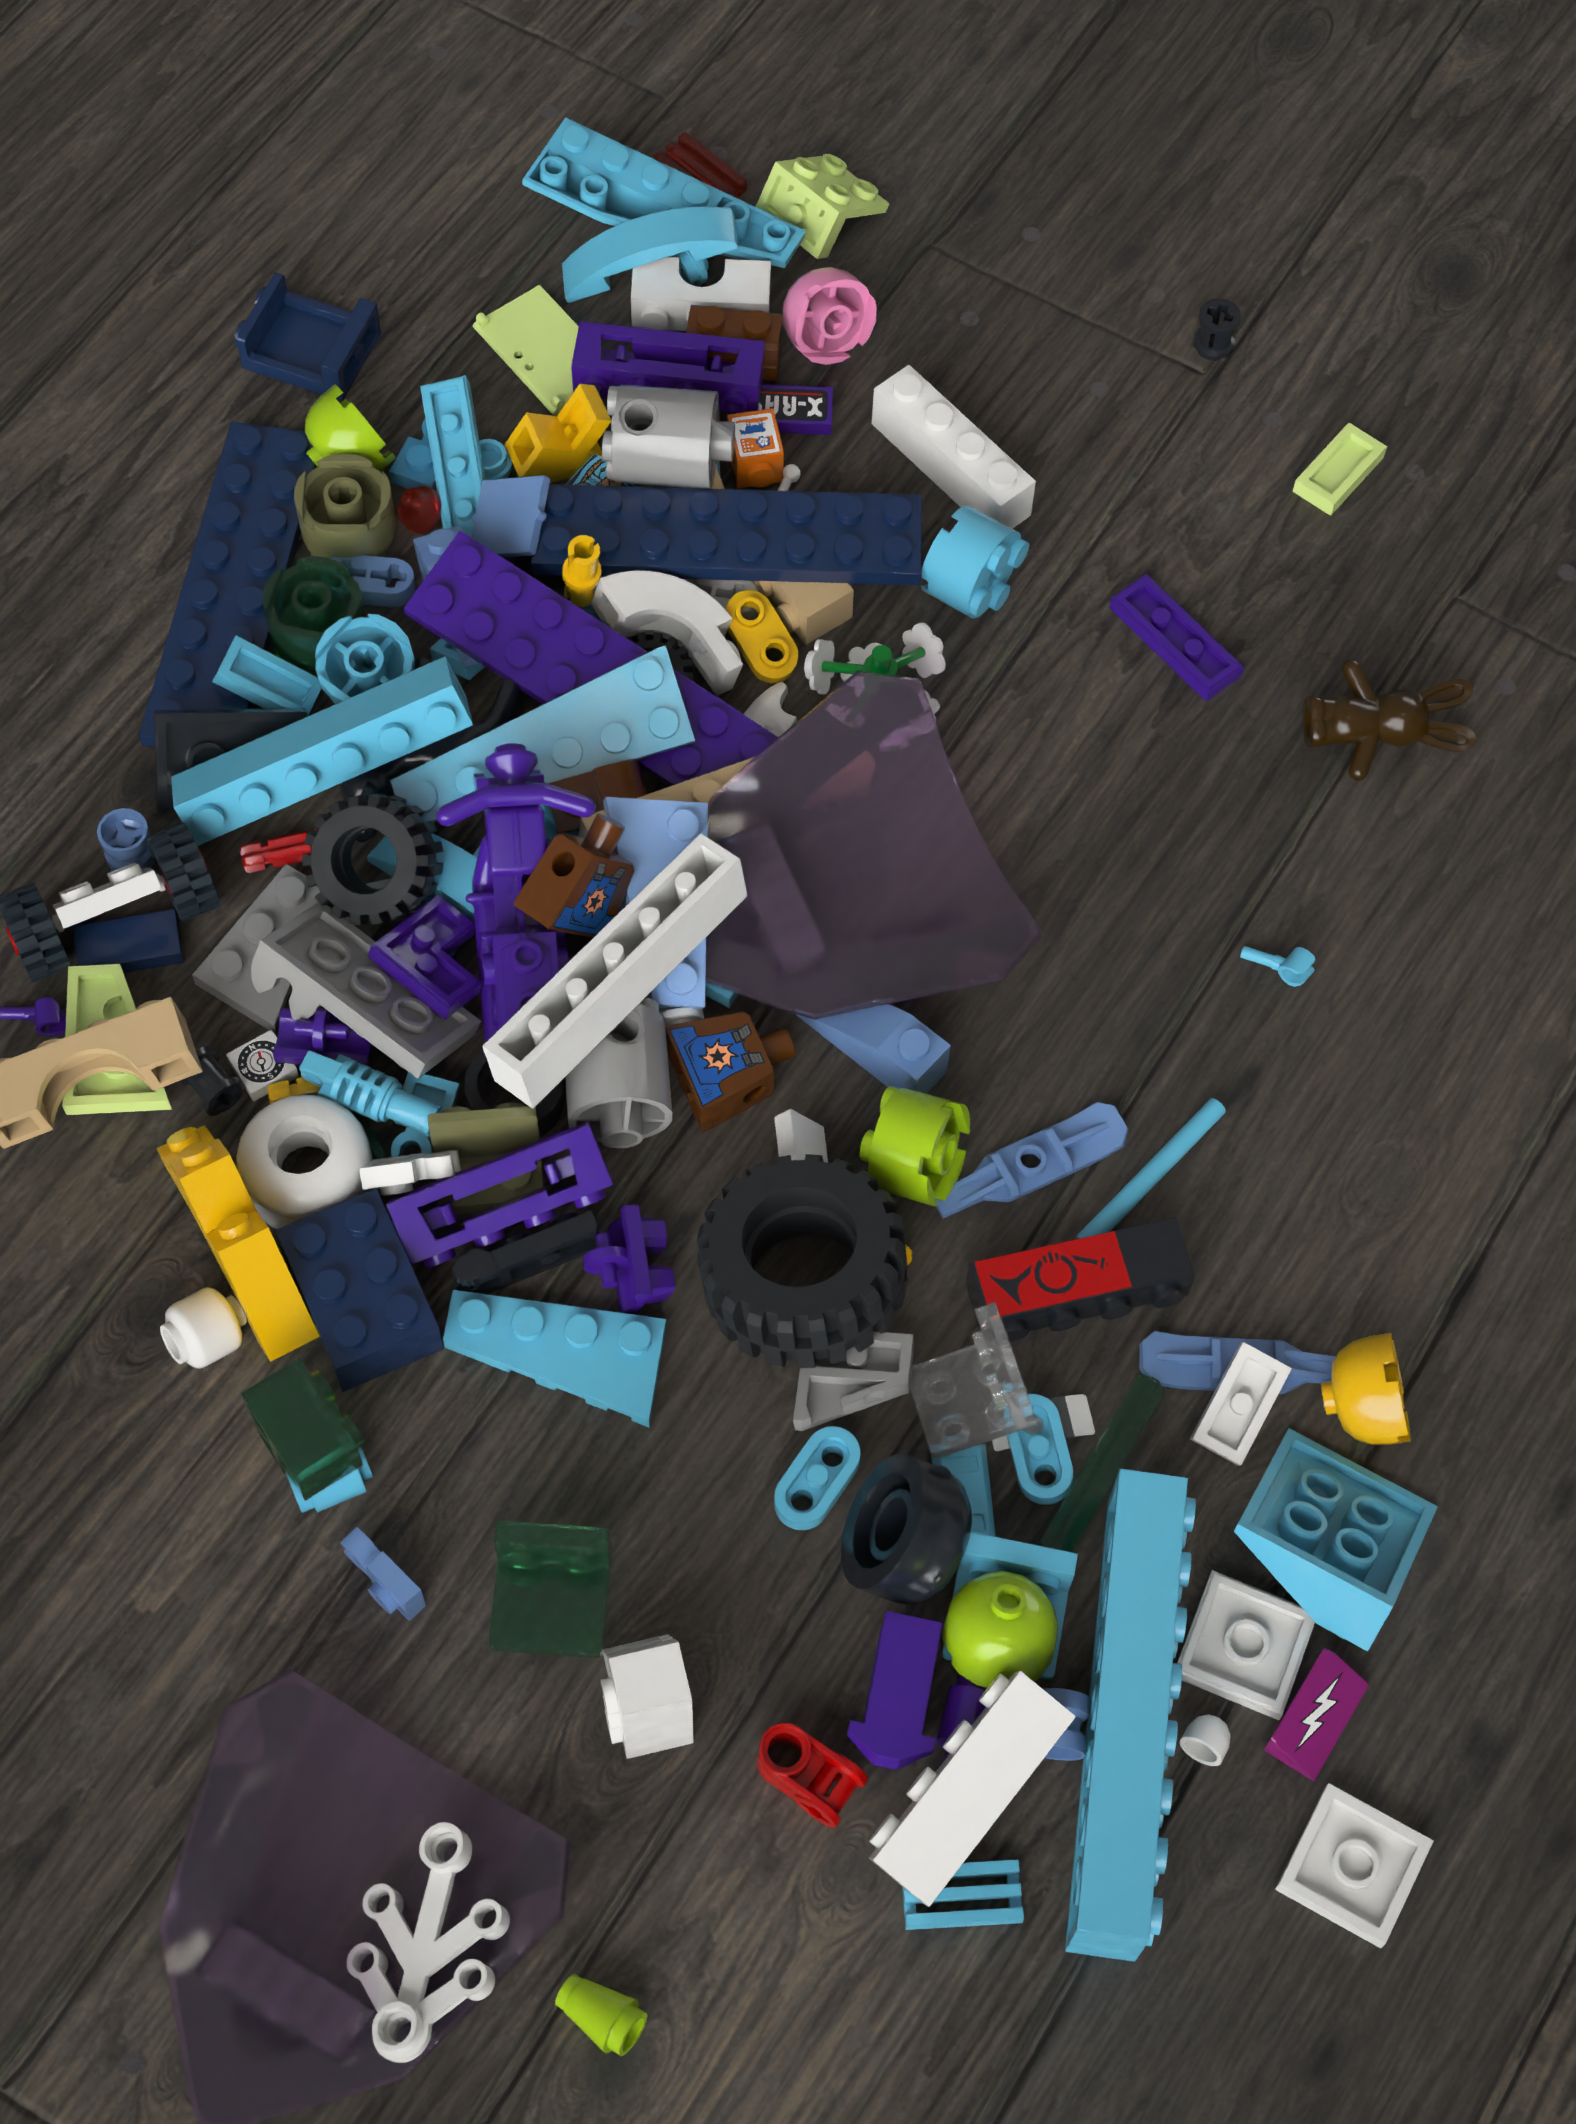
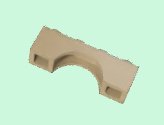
[0,997,203,1149]

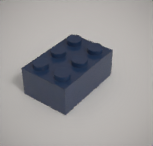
[275,1188,443,1392]

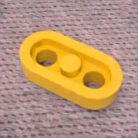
[725,590,798,683]

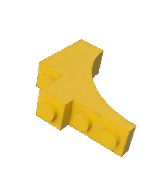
[156,1125,320,1362]

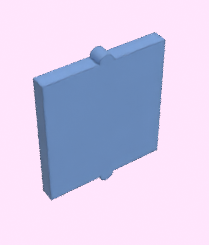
[472,475,550,557]

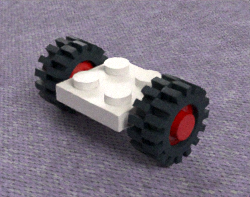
[0,822,220,983]

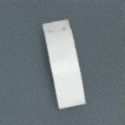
[591,571,743,696]

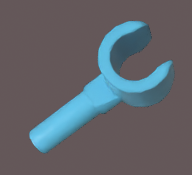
[1240,946,1315,987]

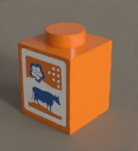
[727,408,784,489]

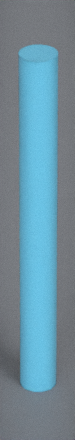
[1074,1098,1226,1240]

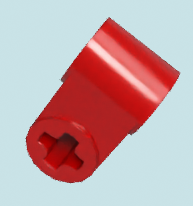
[757,1723,869,1829]

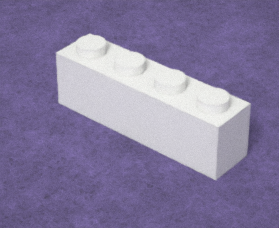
[872,365,1036,529]
[869,1671,1076,1907]

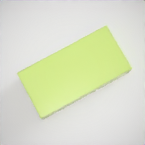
[1293,423,1387,516]

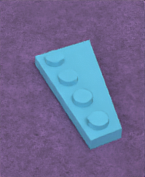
[443,1290,667,1428]

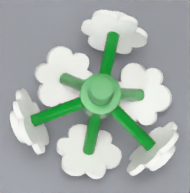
[804,623,946,751]

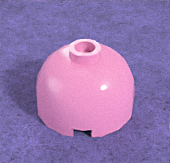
[783,267,877,365]

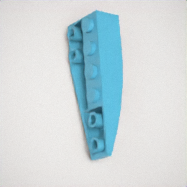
[522,117,806,268]

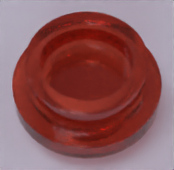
[397,486,441,534]

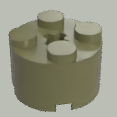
[294,454,396,564]

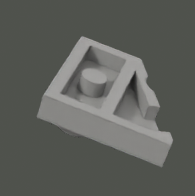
[793,1331,915,1431]

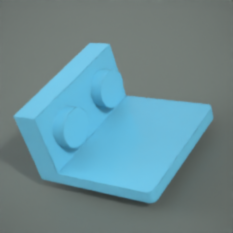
[942,1532,1078,1681]

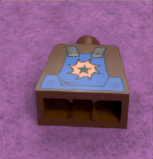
[513,813,634,938]
[665,1012,796,1133]

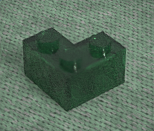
[241,1358,364,1501]

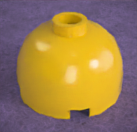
[1321,1333,1411,1445]

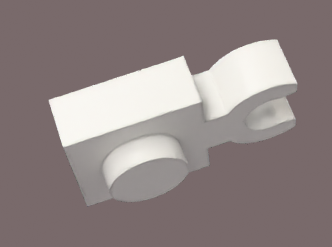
[359,1149,461,1195]

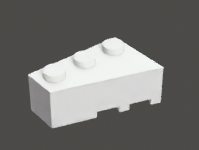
[600,1634,694,1759]

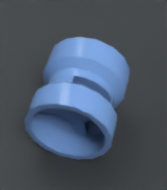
[97,808,154,871]
[1043,1688,1091,1761]

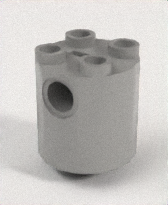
[602,384,735,489]
[565,998,673,1148]

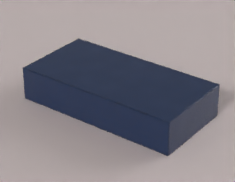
[73,909,184,973]

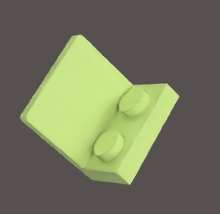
[755,154,889,259]

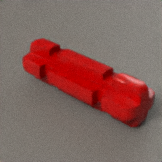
[240,828,317,873]

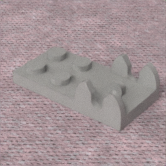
[251,902,481,1079]

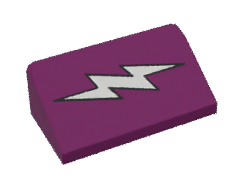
[1264,1647,1369,1782]

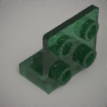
[489,1521,612,1658]

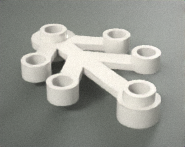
[347,1822,510,2063]

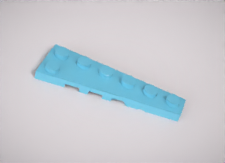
[391,645,695,822]

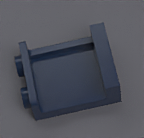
[234,272,381,401]

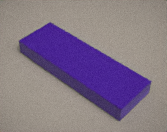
[1109,574,1244,702]

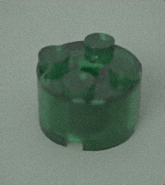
[262,556,366,671]

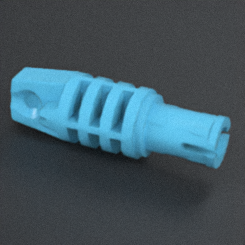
[299,1051,443,1137]

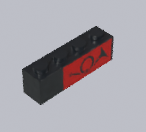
[965,1217,1195,1343]

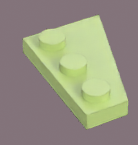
[62,964,172,1115]

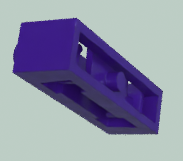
[571,321,765,414]
[386,1121,613,1268]

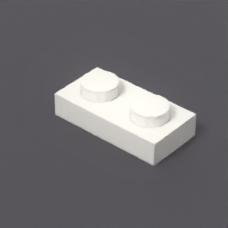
[1190,1342,1292,1466]

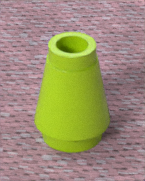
[555,1974,648,2056]

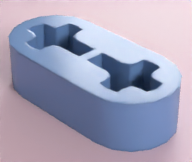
[323,555,416,608]

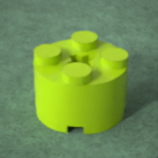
[860,1086,970,1206]

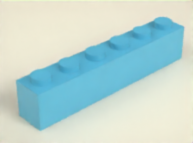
[171,656,473,846]

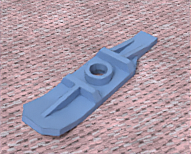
[935,1102,1129,1219]
[1139,1331,1336,1394]

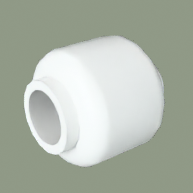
[160,1287,247,1369]

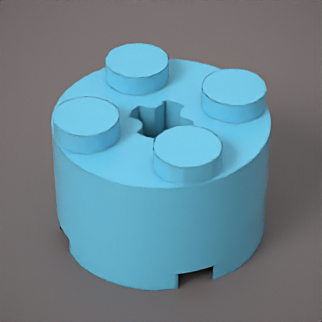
[921,505,1030,619]

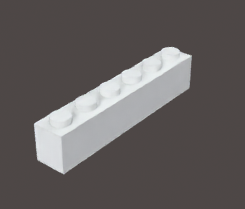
[482,834,748,1109]

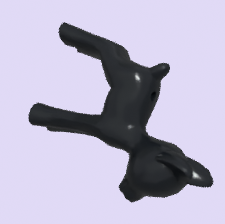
[340,658,524,843]

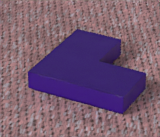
[368,894,482,1020]

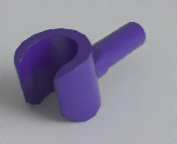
[0,997,66,1036]

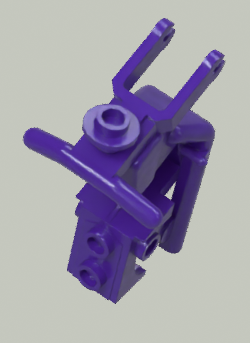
[436,743,596,1044]

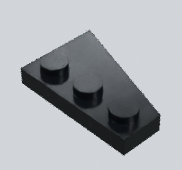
[154,708,308,812]

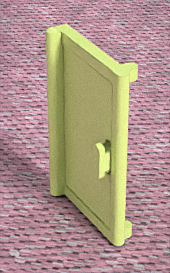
[473,285,579,416]

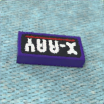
[759,385,833,435]

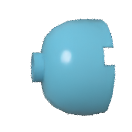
[315,614,415,704]

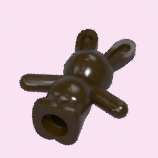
[1302,659,1477,781]

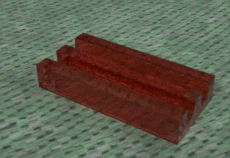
[653,132,747,198]

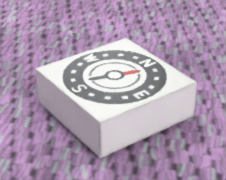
[226,1029,299,1102]

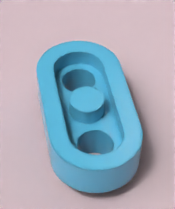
[1005,1394,1073,1505]
[774,1426,861,1530]

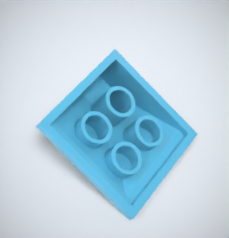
[1234,1428,1438,1651]

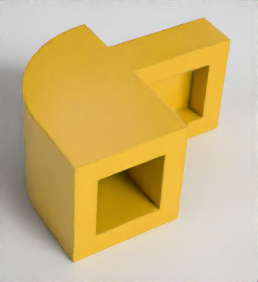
[504,384,612,483]

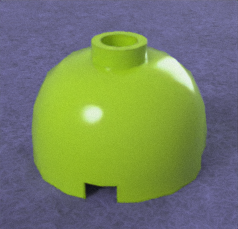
[305,384,396,472]
[942,1571,1058,1688]

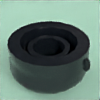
[841,1453,972,1604]

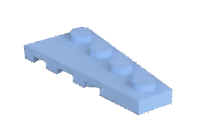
[603,797,708,1010]

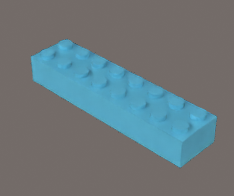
[1065,1469,1196,1962]

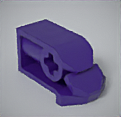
[847,1611,942,1770]

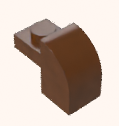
[548,759,647,834]

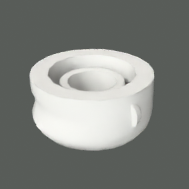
[236,1094,373,1229]

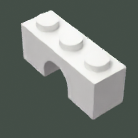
[631,257,771,331]

